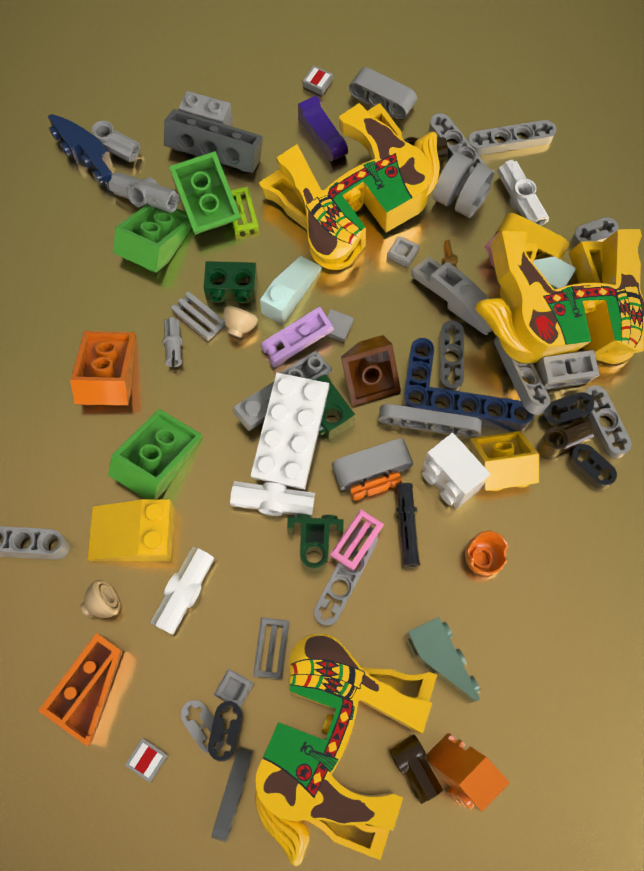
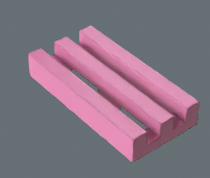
[330,509,384,572]

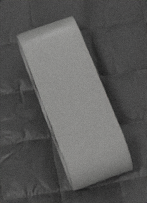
[349,67,417,119]
[331,438,414,490]
[0,526,70,560]

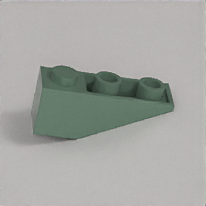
[405,617,480,703]

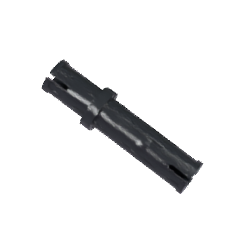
[395,483,421,568]

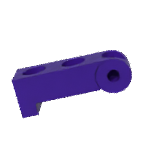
[298,95,348,162]

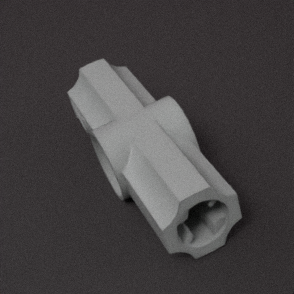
[109,172,180,213]

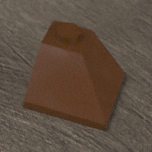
[341,335,401,406]

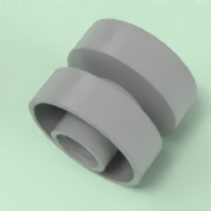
[433,152,495,218]

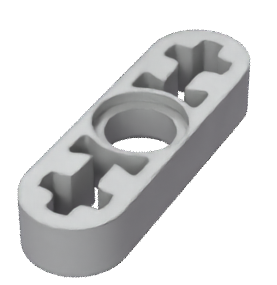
[581,385,632,458]

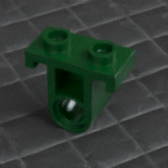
[287,513,344,574]

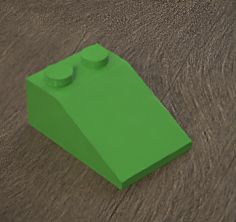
[169,151,241,235]
[113,205,192,273]
[108,409,203,500]

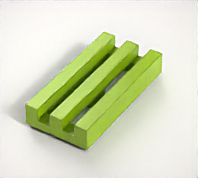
[231,186,259,235]

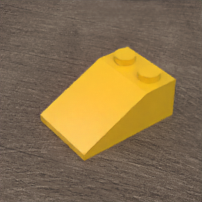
[87,499,175,562]

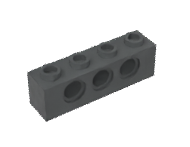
[164,109,263,173]

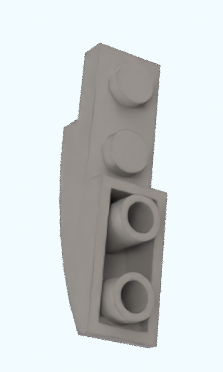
[411,256,492,335]
[233,351,332,431]

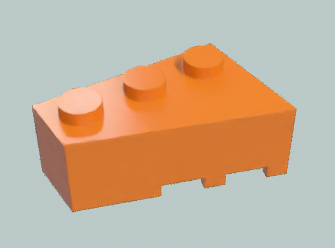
[38,633,123,747]
[427,732,510,812]

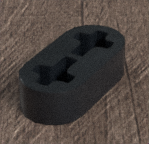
[544,392,594,427]
[569,444,617,489]
[208,701,242,762]

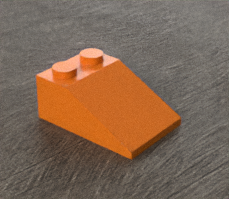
[70,331,136,406]

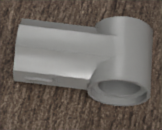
[92,121,141,162]

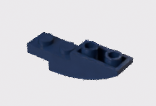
[48,114,113,191]

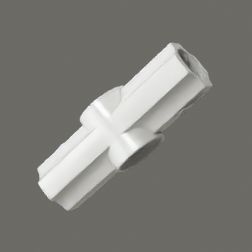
[497,159,549,226]
[230,481,315,518]
[150,547,214,635]

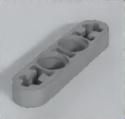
[429,113,489,174]
[468,120,557,155]
[494,336,550,415]
[378,404,482,438]
[314,526,378,627]

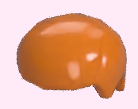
[465,530,509,577]

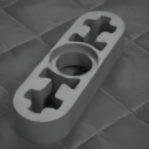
[439,321,464,391]
[211,746,254,843]

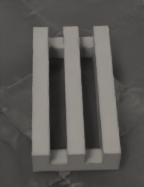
[171,291,225,341]
[253,617,290,680]

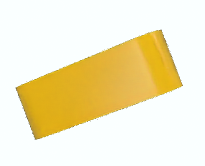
[495,213,569,260]

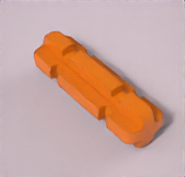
[350,471,402,501]

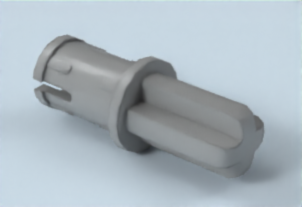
[162,317,183,367]

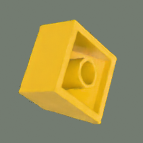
[470,431,539,491]

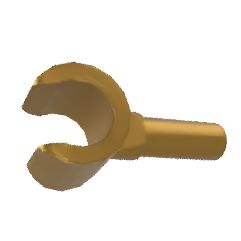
[441,240,458,268]

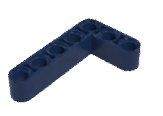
[402,338,534,432]

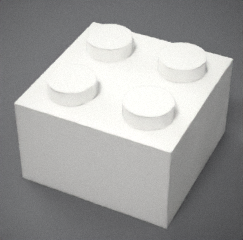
[421,433,490,509]

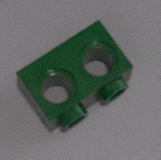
[203,261,257,303]
[316,374,356,441]

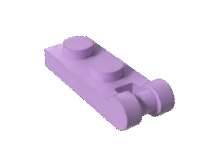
[260,307,334,367]

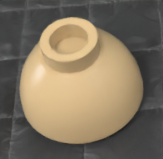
[223,306,258,338]
[80,580,120,618]

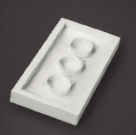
[251,372,329,490]

